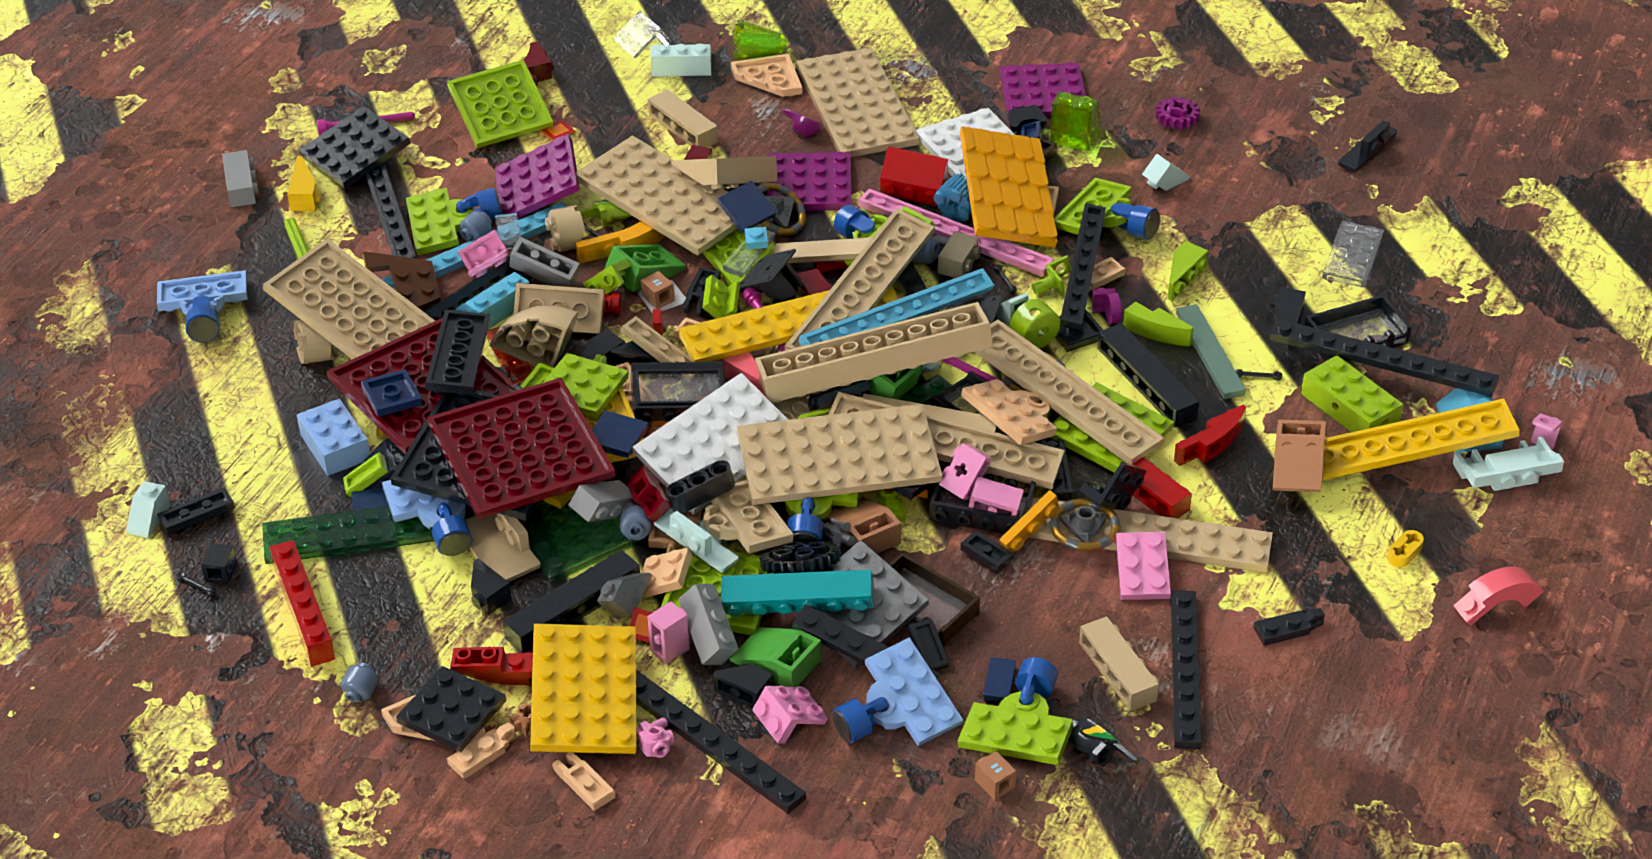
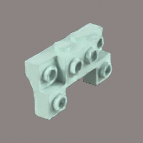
[1453,437,1564,491]

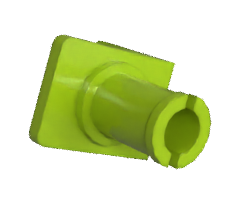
[1031,255,1071,296]

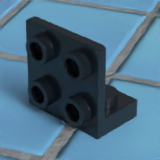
[1079,462,1147,510]

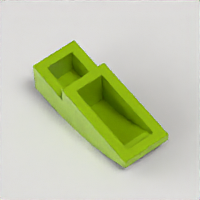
[1123,302,1194,346]

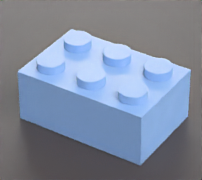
[297,398,370,476]

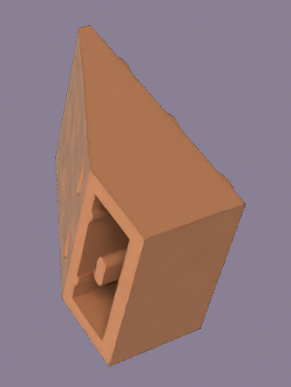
[1273,420,1327,492]
[825,497,901,554]

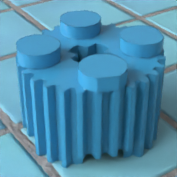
[933,173,972,223]

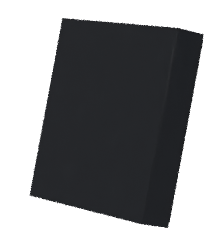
[1055,309,1103,352]

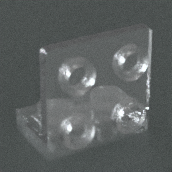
[613,11,672,58]

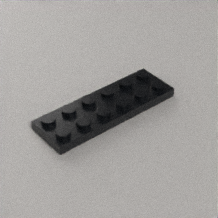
[425,310,490,395]

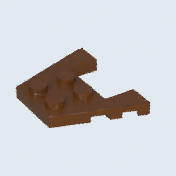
[363,252,441,310]

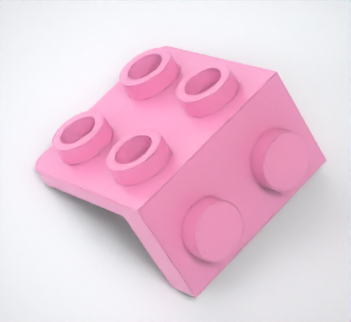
[457,229,508,278]
[752,686,828,744]

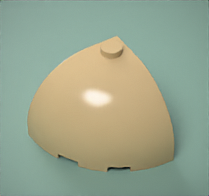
[489,305,578,367]

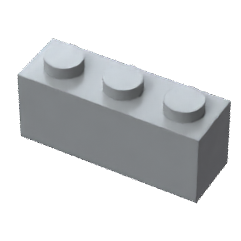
[222,150,259,207]
[509,237,580,287]
[568,480,636,522]
[678,584,739,665]

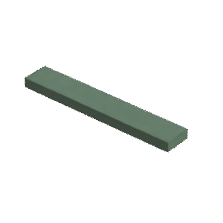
[1176,304,1246,399]

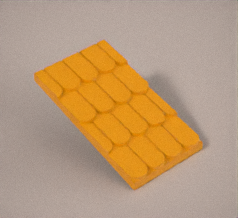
[960,126,1057,248]

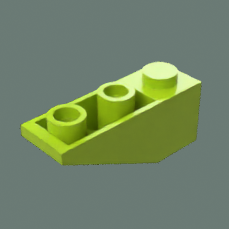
[1167,241,1208,300]

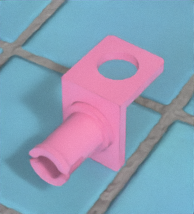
[1531,413,1563,450]

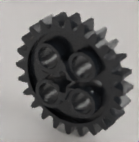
[760,540,840,574]

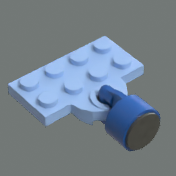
[157,270,248,343]
[382,480,473,556]
[832,638,963,746]

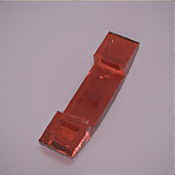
[487,326,533,384]

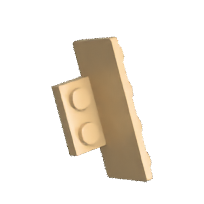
[466,514,541,582]

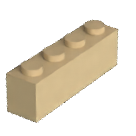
[648,90,718,147]
[1079,616,1160,711]

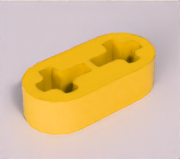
[1387,530,1424,567]

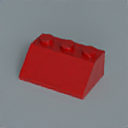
[880,146,948,206]

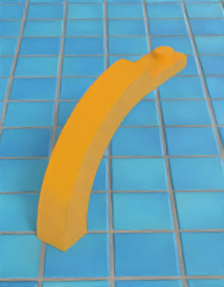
[575,221,665,264]

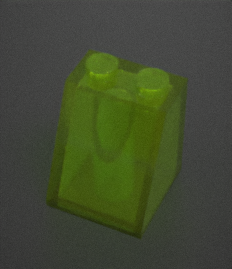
[1050,92,1101,151]

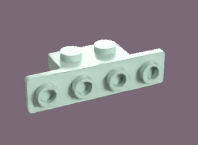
[654,509,738,573]

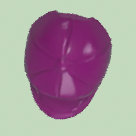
[781,109,823,138]

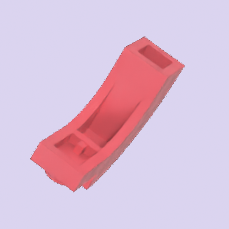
[1453,567,1545,626]

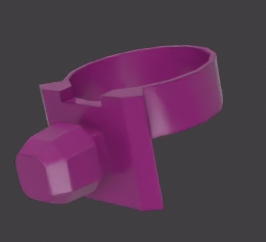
[1092,288,1122,324]

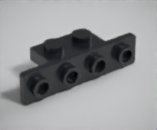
[1338,120,1397,172]

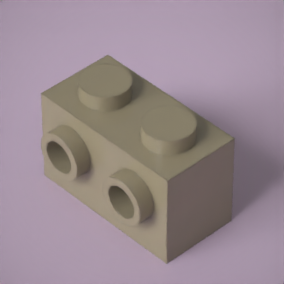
[938,231,981,278]

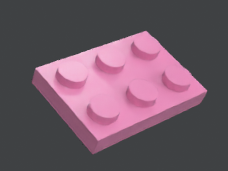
[1116,532,1171,600]

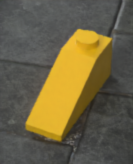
[287,156,321,211]

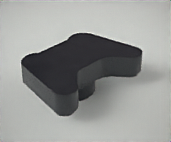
[1008,105,1047,132]

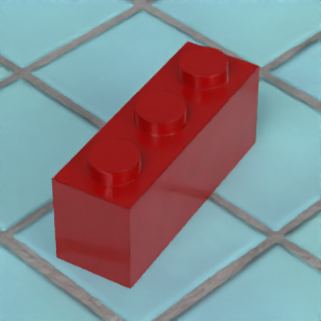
[1128,457,1192,518]

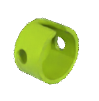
[1010,299,1060,349]

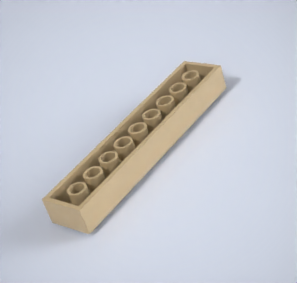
[755,302,993,403]

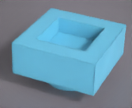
[745,227,768,250]

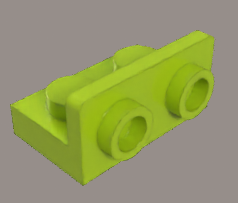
[583,259,631,294]
[702,275,740,319]

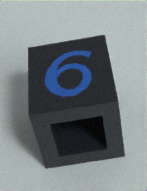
[201,543,238,584]

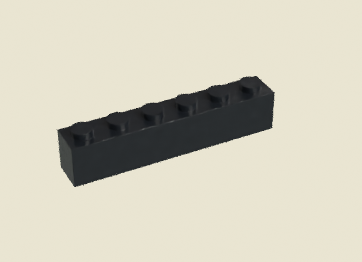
[1097,323,1199,428]
[502,549,640,653]

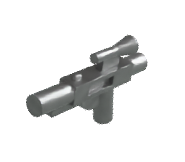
[823,518,856,556]

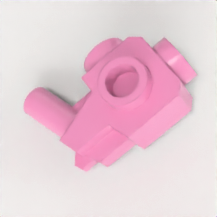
[636,718,674,758]

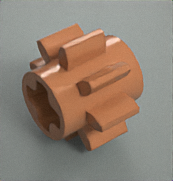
[512,704,531,736]

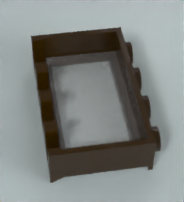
[889,552,980,648]

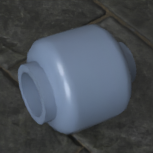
[460,211,492,241]
[912,236,940,264]
[620,505,651,541]
[341,662,379,702]

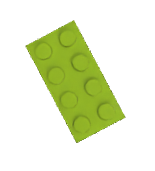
[1301,356,1403,432]

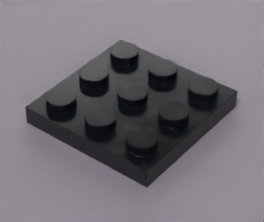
[396,666,506,753]

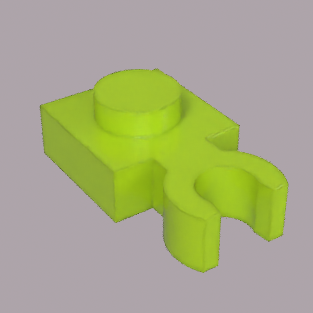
[878,489,905,522]

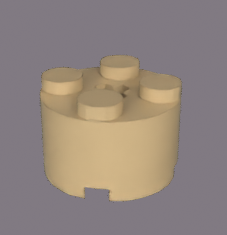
[545,205,585,252]
[294,319,334,364]

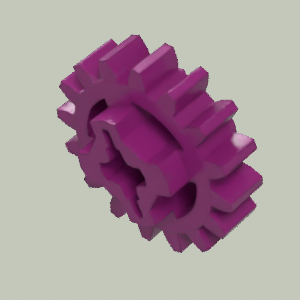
[1155,96,1200,130]

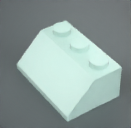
[650,43,712,77]

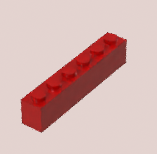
[270,540,336,667]

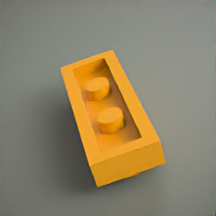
[999,490,1059,553]

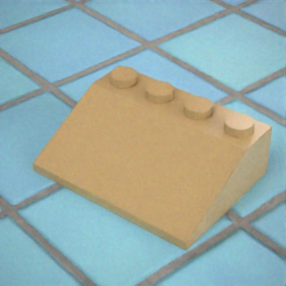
[672,156,777,189]

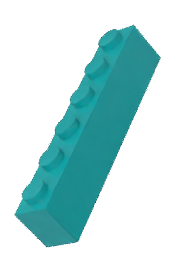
[721,570,874,616]

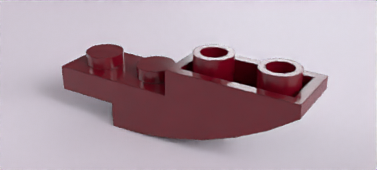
[628,464,671,522]

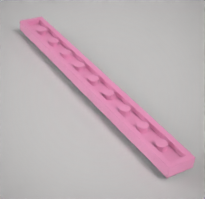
[858,189,1054,277]

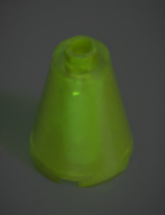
[732,20,788,60]

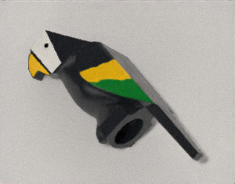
[1068,719,1139,767]

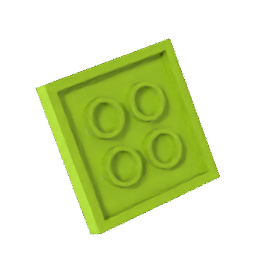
[543,353,629,419]

